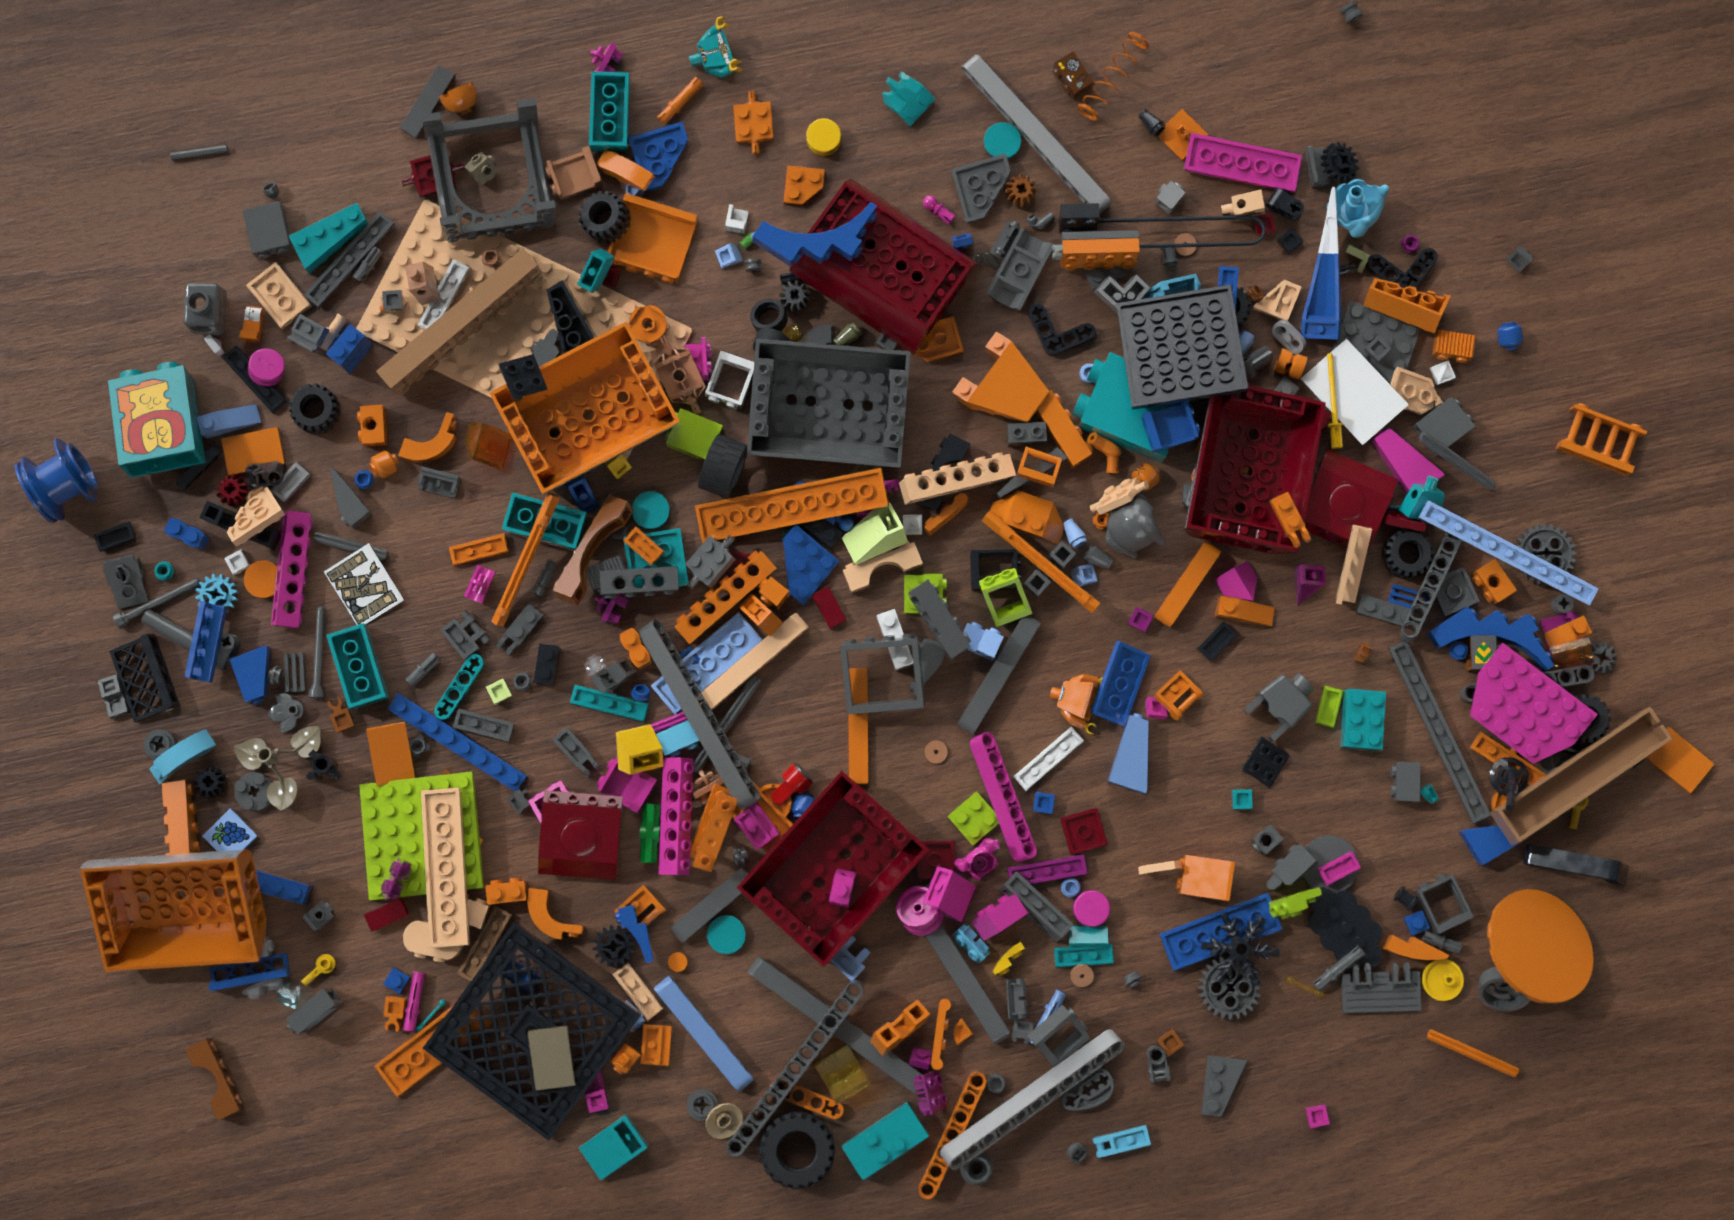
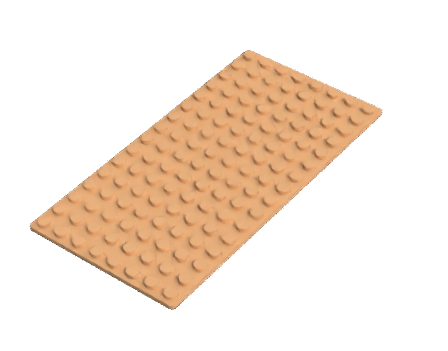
[356,200,692,460]

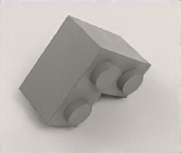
[1094,275,1150,314]

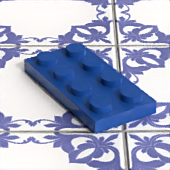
[1090,641,1151,727]

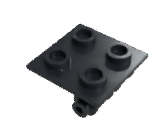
[498,354,548,401]
[1241,736,1289,788]

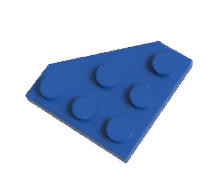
[629,122,688,192]
[783,525,839,605]

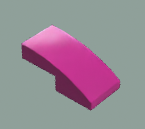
[585,1071,609,1113]

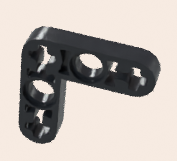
[1366,248,1438,287]
[1028,303,1096,356]

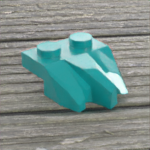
[882,72,935,126]

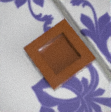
[1156,1029,1184,1056]

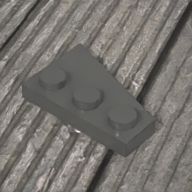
[1201,1055,1247,1117]

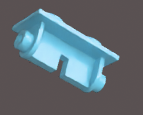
[952,924,991,963]

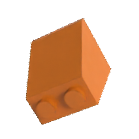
[1176,855,1235,901]

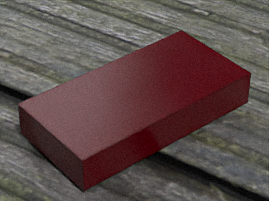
[812,587,847,629]

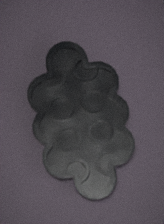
[1308,887,1383,968]

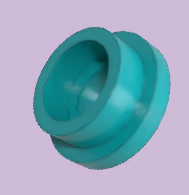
[154,561,174,581]

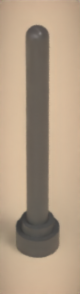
[113,579,201,629]
[308,606,325,699]

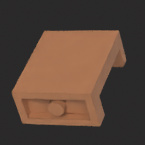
[545,146,603,200]

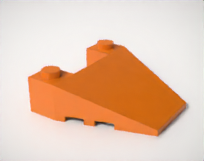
[952,332,1050,423]

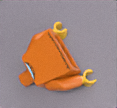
[1050,674,1103,734]

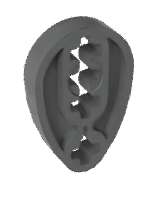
[1061,1067,1114,1111]

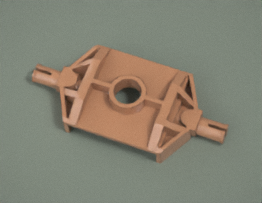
[654,335,707,414]

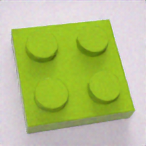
[947,791,999,846]

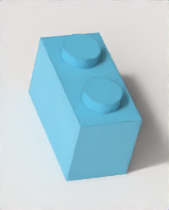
[656,720,700,758]

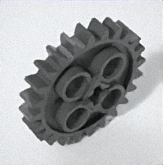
[1516,523,1577,586]
[1197,956,1262,1020]

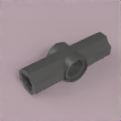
[1243,346,1274,380]

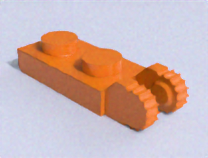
[1270,492,1311,548]
[924,493,968,536]

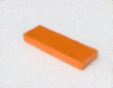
[449,533,509,566]

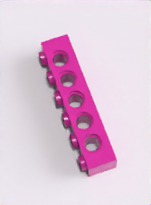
[271,510,313,629]
[659,758,694,875]

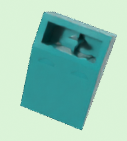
[579,1113,649,1180]

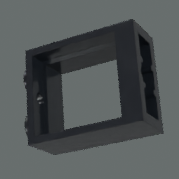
[970,549,1021,591]

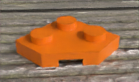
[784,166,825,206]

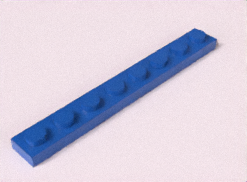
[388,693,527,791]

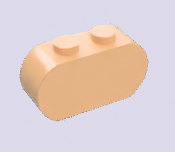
[403,921,464,963]

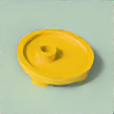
[1422,959,1464,1001]

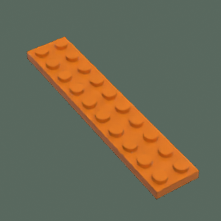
[695,468,889,543]

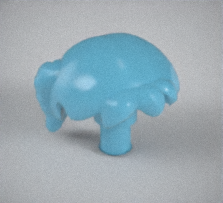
[1327,179,1389,238]

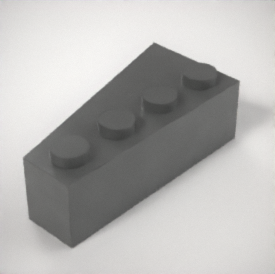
[908,579,971,660]

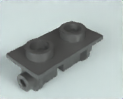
[990,221,1021,261]
[1006,978,1028,1019]

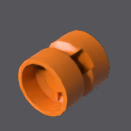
[1274,348,1308,380]

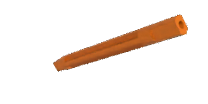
[491,492,560,627]
[982,511,1100,613]

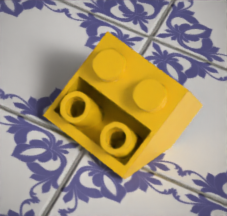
[616,725,664,775]

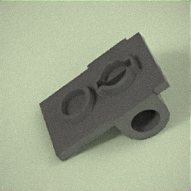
[103,555,149,609]

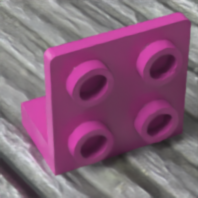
[684,337,713,382]

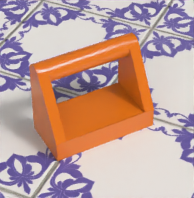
[1016,447,1062,488]

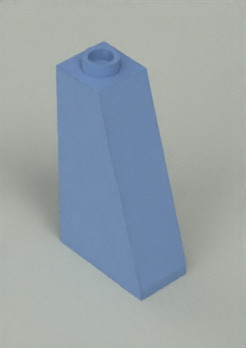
[1107,713,1149,794]

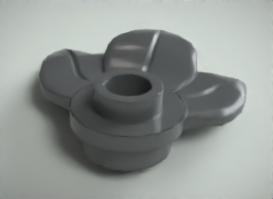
[268,693,305,732]

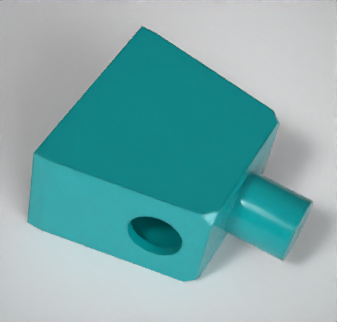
[1399,476,1445,520]

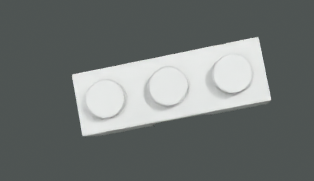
[876,609,914,671]

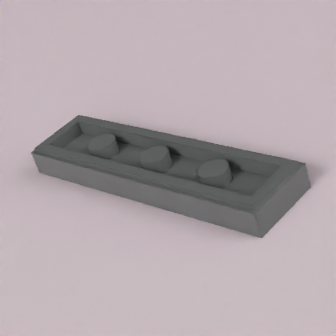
[400,65,455,139]

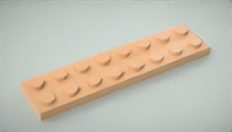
[421,788,470,948]

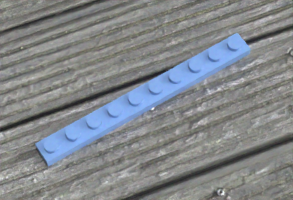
[1418,501,1599,606]

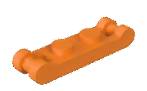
[931,998,951,1070]

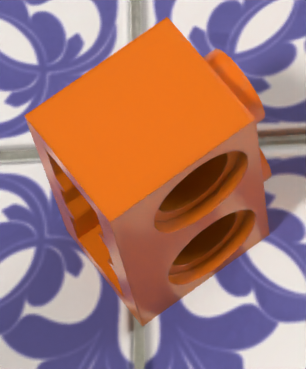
[739,593,783,637]

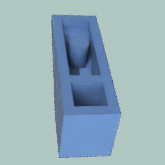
[196,405,262,439]

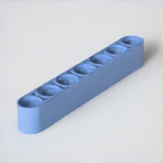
[654,975,754,1092]

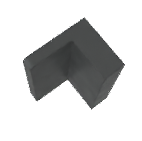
[1304,146,1331,188]

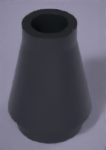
[1138,109,1166,137]

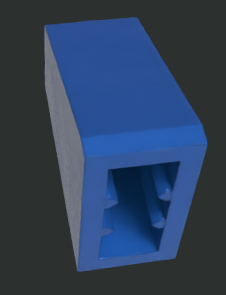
[230,645,271,705]
[1459,826,1522,865]

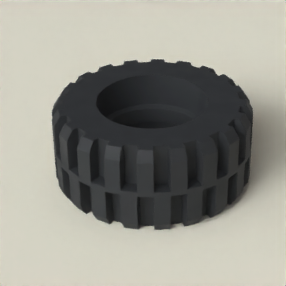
[760,1111,835,1190]

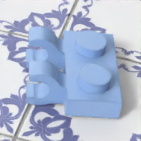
[830,936,871,981]

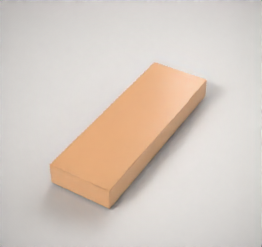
[613,962,664,1021]

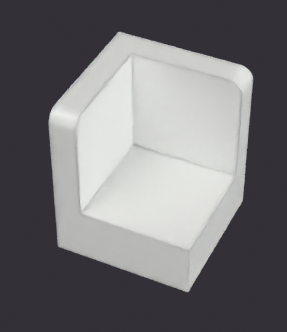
[725,204,748,234]

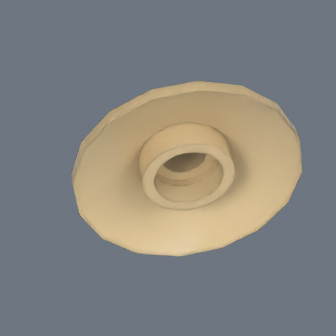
[706,1103,743,1139]

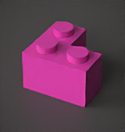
[971,893,1028,941]

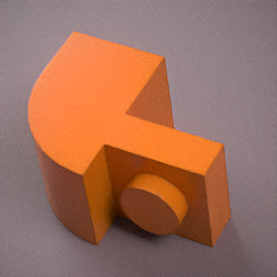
[1543,616,1592,651]

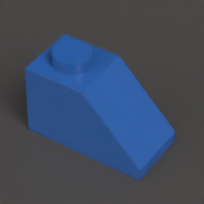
[566,474,599,513]

